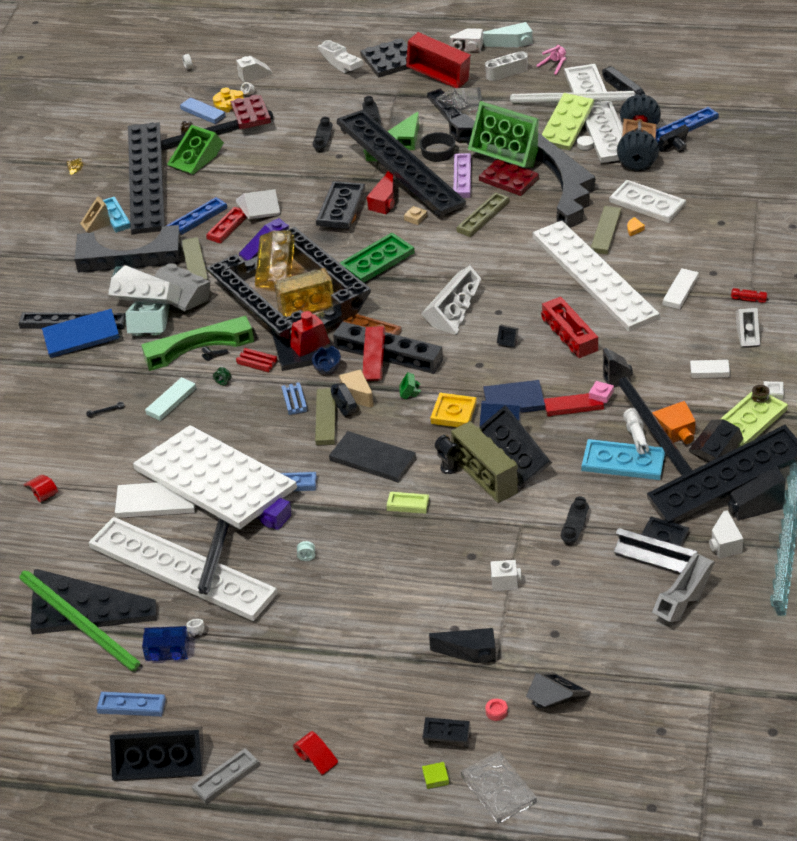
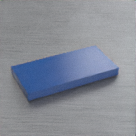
[42,309,120,358]

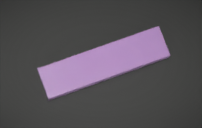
[453,153,471,198]

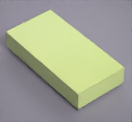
[387,492,430,514]

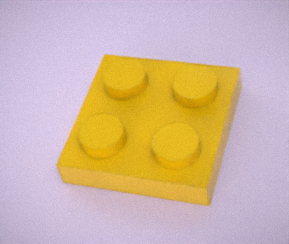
[430,393,477,427]

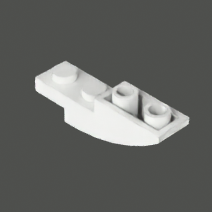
[318,40,364,73]

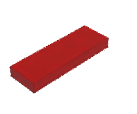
[206,207,247,244]
[362,326,385,381]
[544,393,604,416]

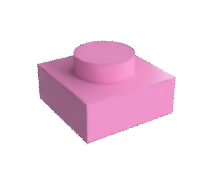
[589,381,614,403]

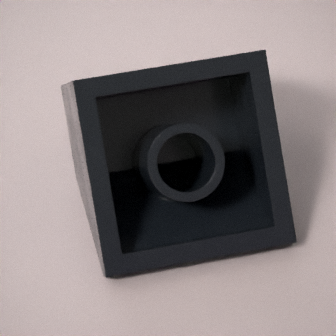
[689,419,744,462]

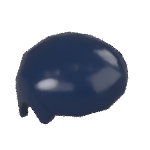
[312,346,341,374]

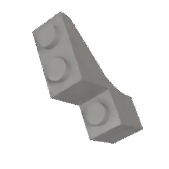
[652,553,715,622]

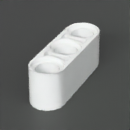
[485,52,528,81]

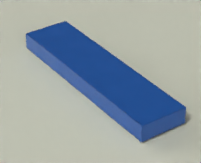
[167,197,227,235]

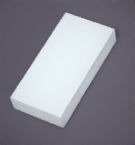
[690,360,730,378]

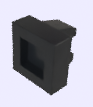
[497,324,519,347]

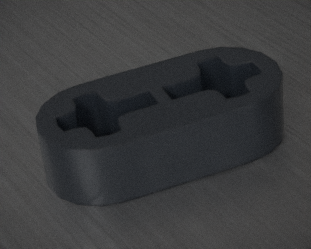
[331,383,357,415]

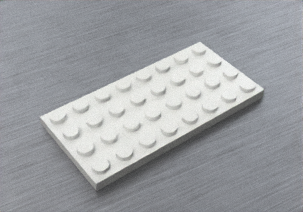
[133,425,297,529]

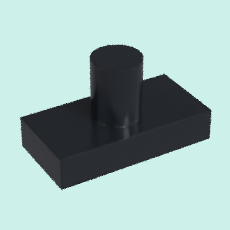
[658,124,689,152]

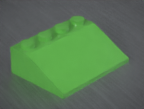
[468,101,539,168]

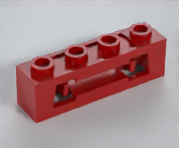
[541,296,598,358]

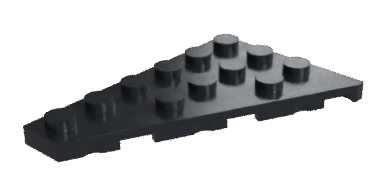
[30,569,157,635]

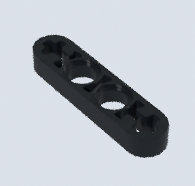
[602,66,645,95]

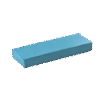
[103,197,130,233]

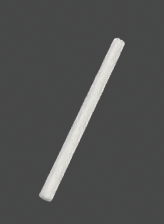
[510,91,635,103]

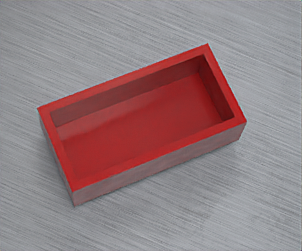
[406,32,471,89]

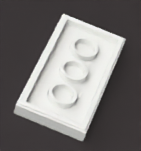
[609,180,686,223]
[115,483,195,518]

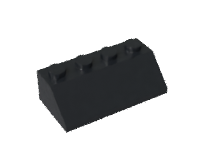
[109,726,204,780]

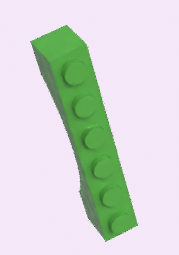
[141,316,254,371]

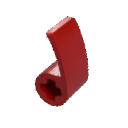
[23,475,58,503]
[293,731,338,776]

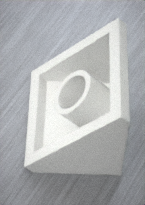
[236,189,280,219]

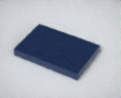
[483,380,545,413]

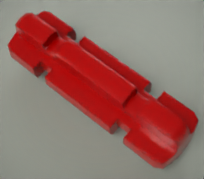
[731,288,767,303]

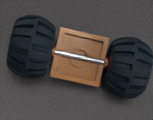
[617,94,661,171]

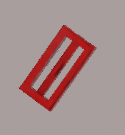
[236,348,277,372]

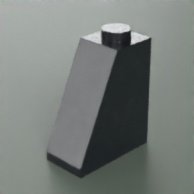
[728,467,786,521]

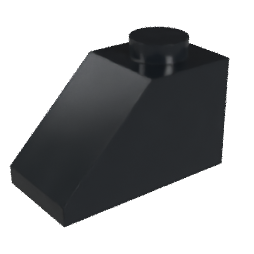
[603,348,633,388]

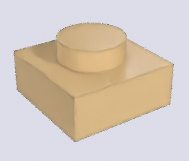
[404,206,428,225]

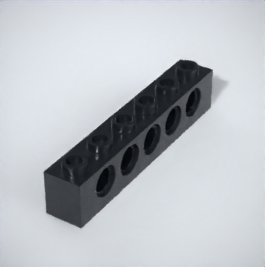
[333,322,443,374]

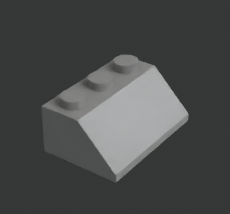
[154,264,210,311]

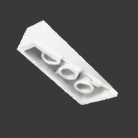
[108,265,181,304]
[421,265,481,335]

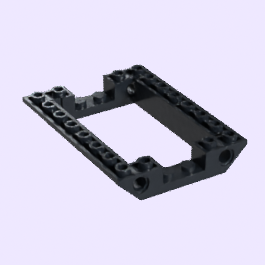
[206,227,371,340]

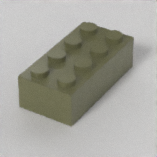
[451,421,518,503]

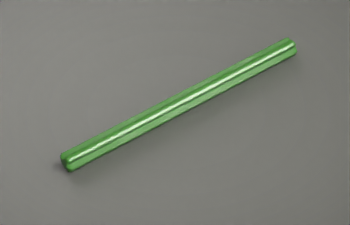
[19,570,140,671]

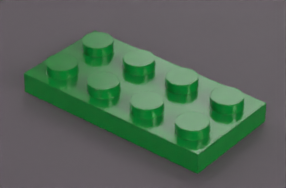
[340,233,415,283]

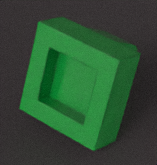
[399,372,421,400]

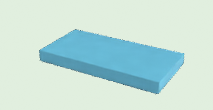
[581,439,666,480]

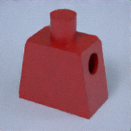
[291,311,330,357]

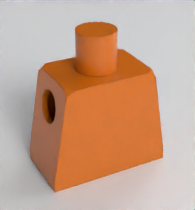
[652,401,696,444]

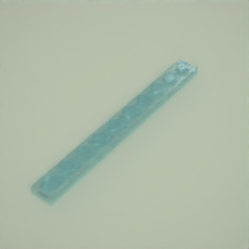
[770,462,797,616]

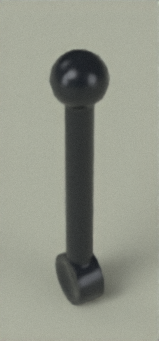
[86,402,124,417]

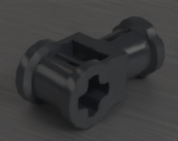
[434,435,461,474]

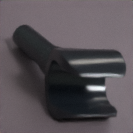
[201,346,228,361]

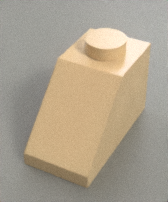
[339,369,374,407]

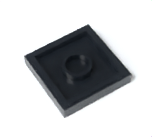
[641,516,689,547]

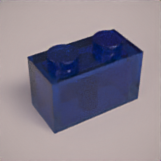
[142,626,190,661]

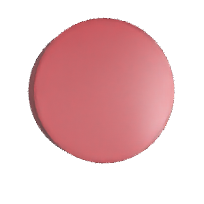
[485,699,508,721]

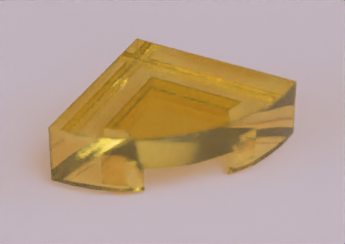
[66,158,83,175]

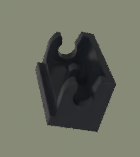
[422,717,471,747]

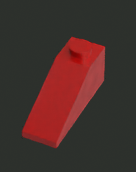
[367,171,395,215]

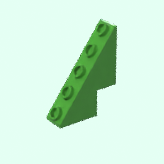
[364,112,419,161]

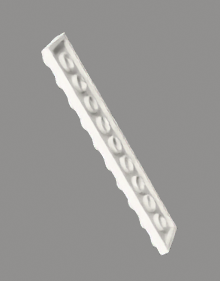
[564,64,622,163]
[533,221,660,332]
[89,517,277,621]

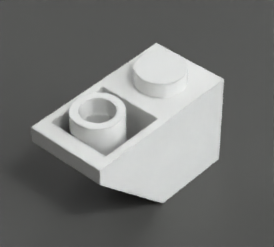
[450,28,483,52]

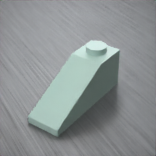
[483,22,533,48]

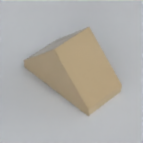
[80,197,111,233]

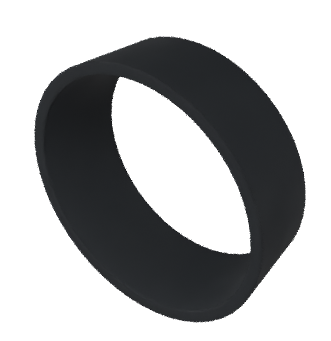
[419,132,455,162]

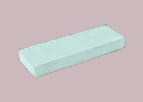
[145,377,196,421]

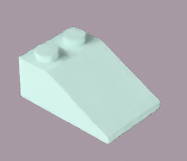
[126,301,170,336]

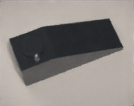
[429,628,496,663]

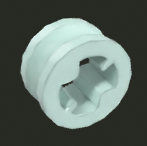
[297,541,315,561]

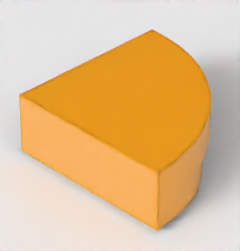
[627,217,645,236]

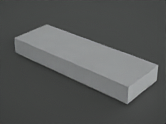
[192,748,260,804]

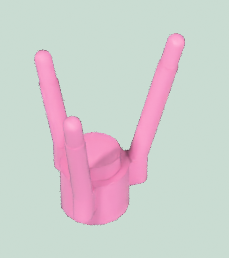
[537,45,566,75]

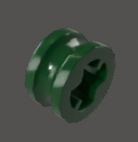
[213,367,232,386]

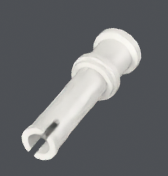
[623,408,649,454]

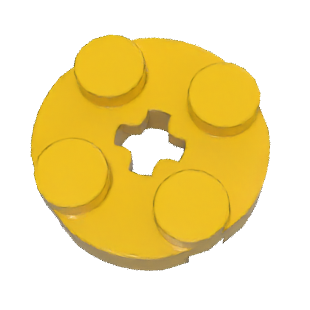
[213,88,244,113]

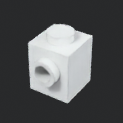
[491,560,521,591]

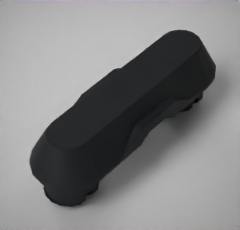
[362,96,381,124]
[312,116,333,152]
[561,496,589,545]

